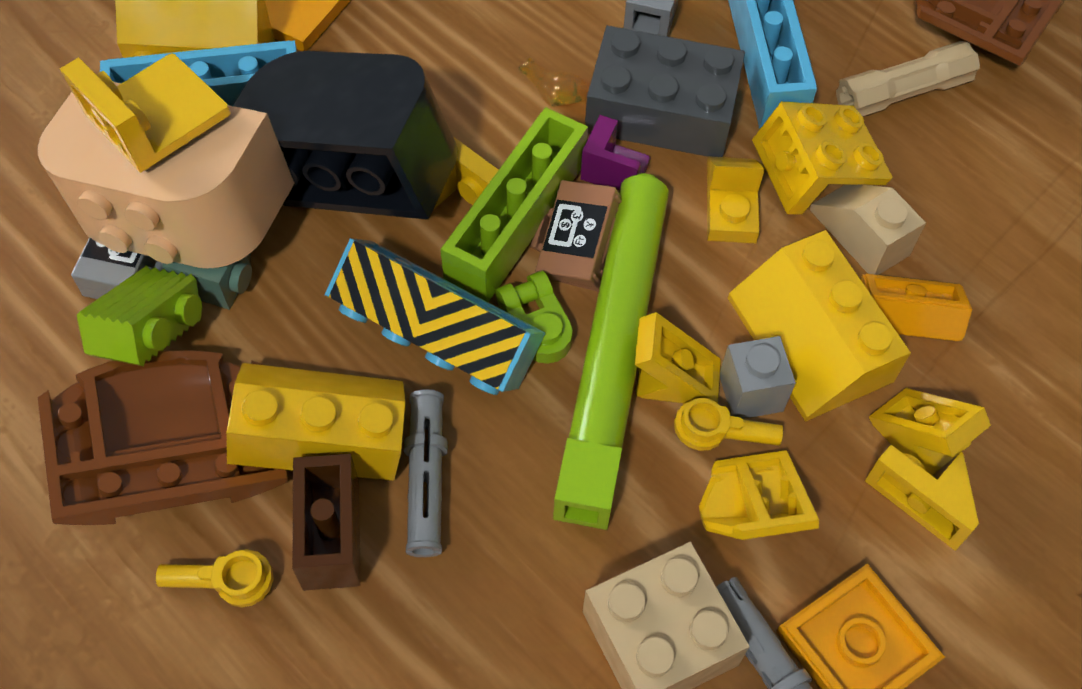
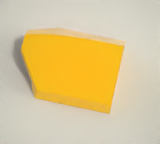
[699,450,819,540]

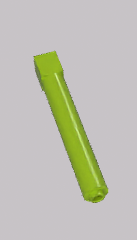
[553,173,669,530]

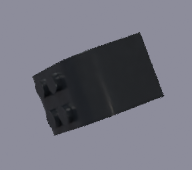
[233,51,458,220]

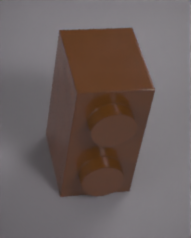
[292,454,361,591]

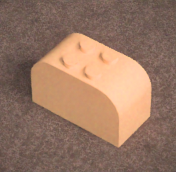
[38,82,295,269]

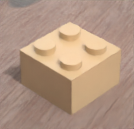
[582,542,750,689]

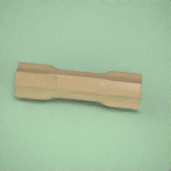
[836,41,980,117]

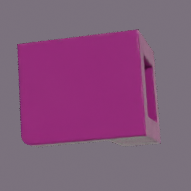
[580,115,650,192]

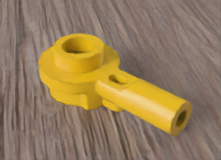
[674,398,783,451]
[156,549,274,608]

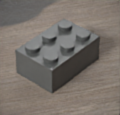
[585,25,745,157]

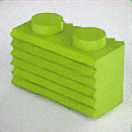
[77,265,202,367]

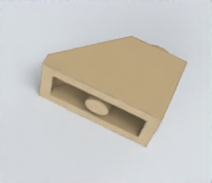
[810,184,926,275]

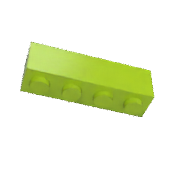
[440,107,588,302]

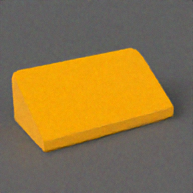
[861,274,972,341]

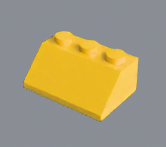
[115,0,274,58]
[728,230,911,422]
[226,363,405,481]

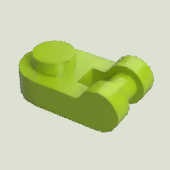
[495,270,573,364]

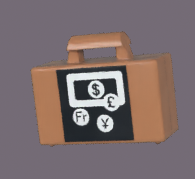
[530,180,622,292]

